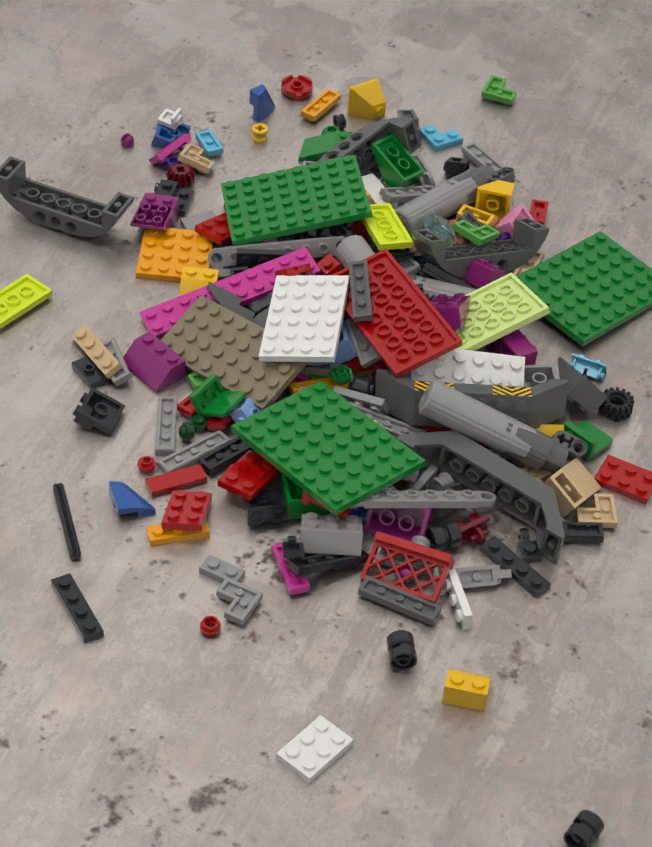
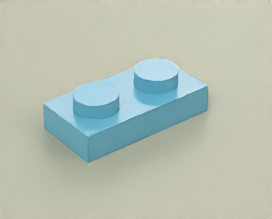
[195,130,224,157]

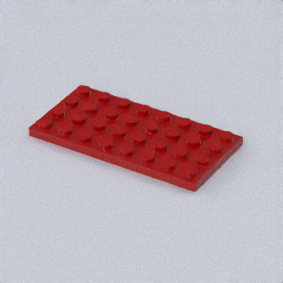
[333,249,463,378]

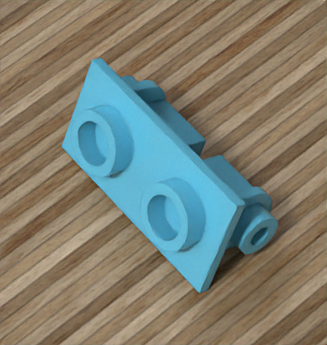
[569,353,607,381]

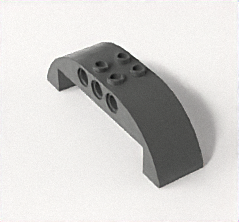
[317,117,421,176]
[0,156,134,237]
[412,217,549,278]

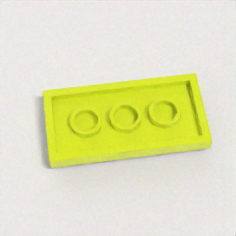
[361,203,413,250]
[0,274,52,329]

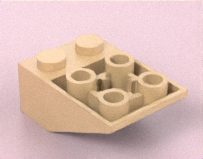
[544,458,601,517]

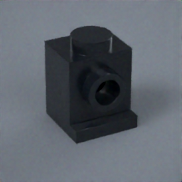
[443,157,470,177]

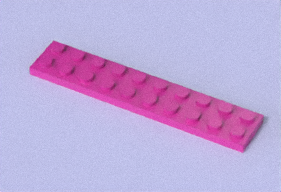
[139,247,321,339]

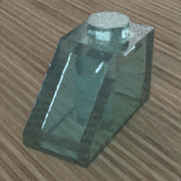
[423,211,456,247]

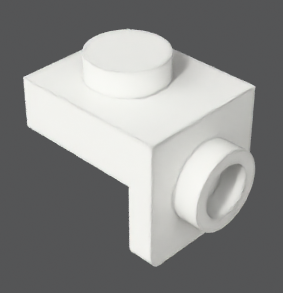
[157,108,184,130]

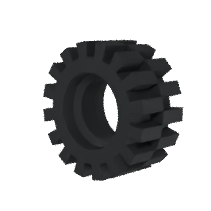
[599,387,634,421]

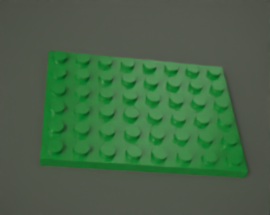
[221,155,373,246]
[516,231,652,347]
[231,381,426,516]

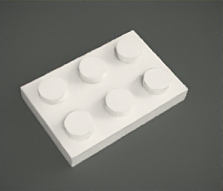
[276,715,354,783]

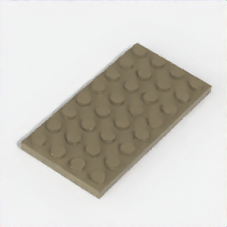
[161,295,308,410]

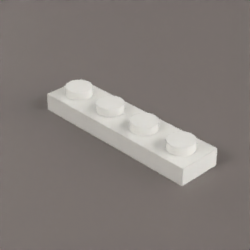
[438,566,473,630]

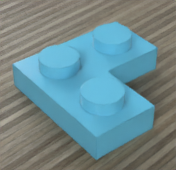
[420,125,463,152]

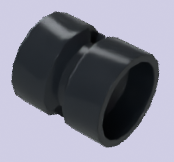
[426,521,462,551]
[386,630,417,671]
[563,810,604,847]

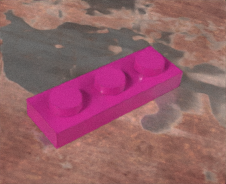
[271,543,310,595]

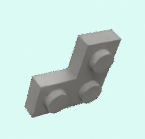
[216,577,263,626]

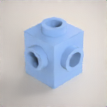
[229,398,260,423]

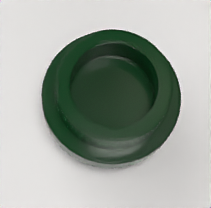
[189,414,208,432]
[179,422,195,441]

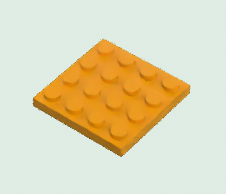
[136,228,214,282]

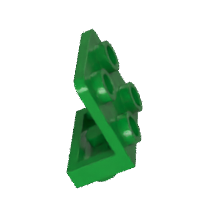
[188,374,246,418]
[563,420,613,460]

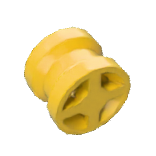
[251,123,268,144]

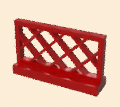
[360,531,455,604]

